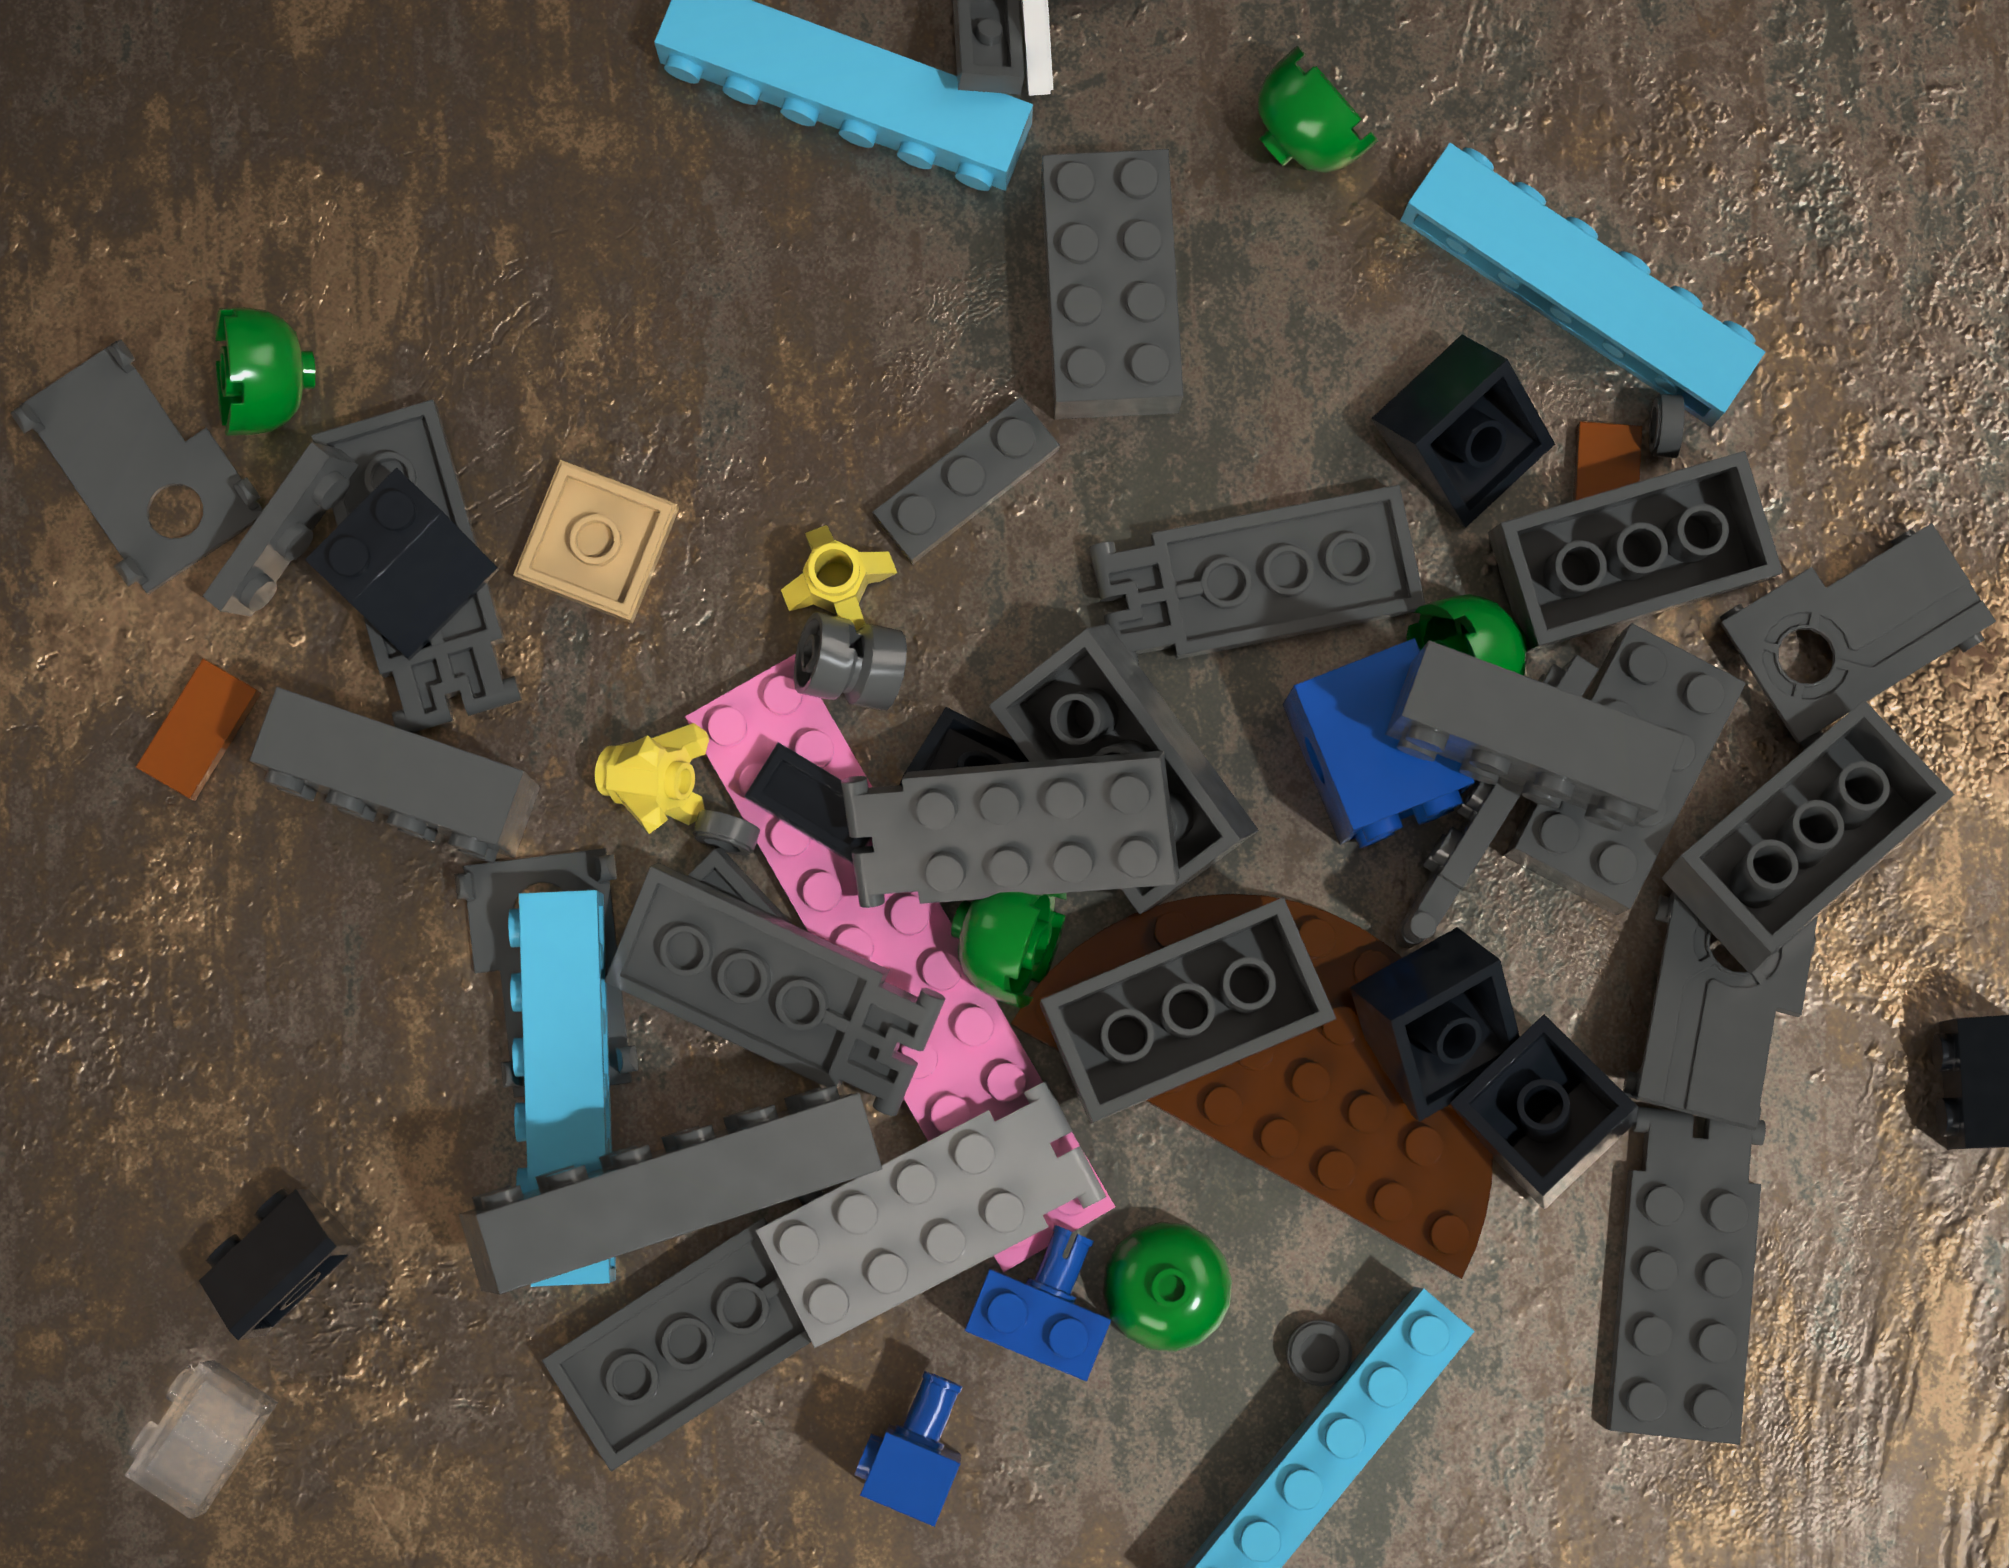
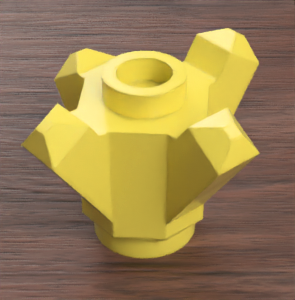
[781,525,897,631]
[595,723,709,834]

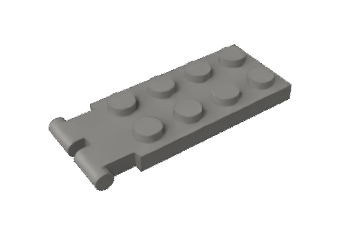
[756,1081,1106,1348]

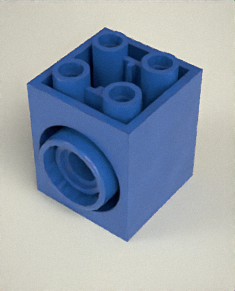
[1282,638,1475,848]

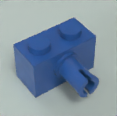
[965,1225,1111,1382]
[854,1371,963,1527]

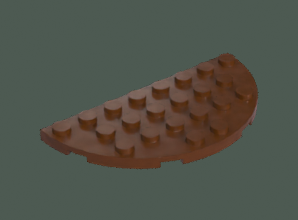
[1010,894,1493,1279]

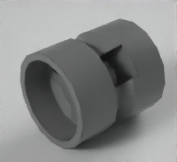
[794,612,907,711]

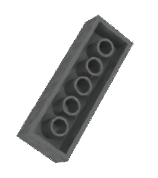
[458,1085,883,1295]

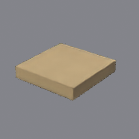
[513,460,679,624]

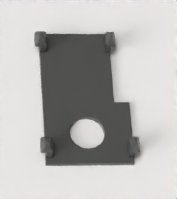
[10,339,263,595]
[1720,523,1996,749]
[454,848,639,1098]
[1623,891,1818,1131]

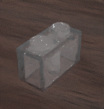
[125,1360,278,1519]

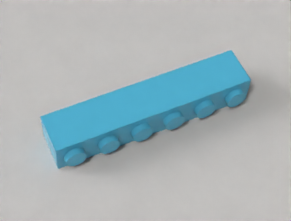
[654,0,1033,191]
[1400,143,1766,427]
[508,890,616,1287]
[1183,1287,1475,1568]

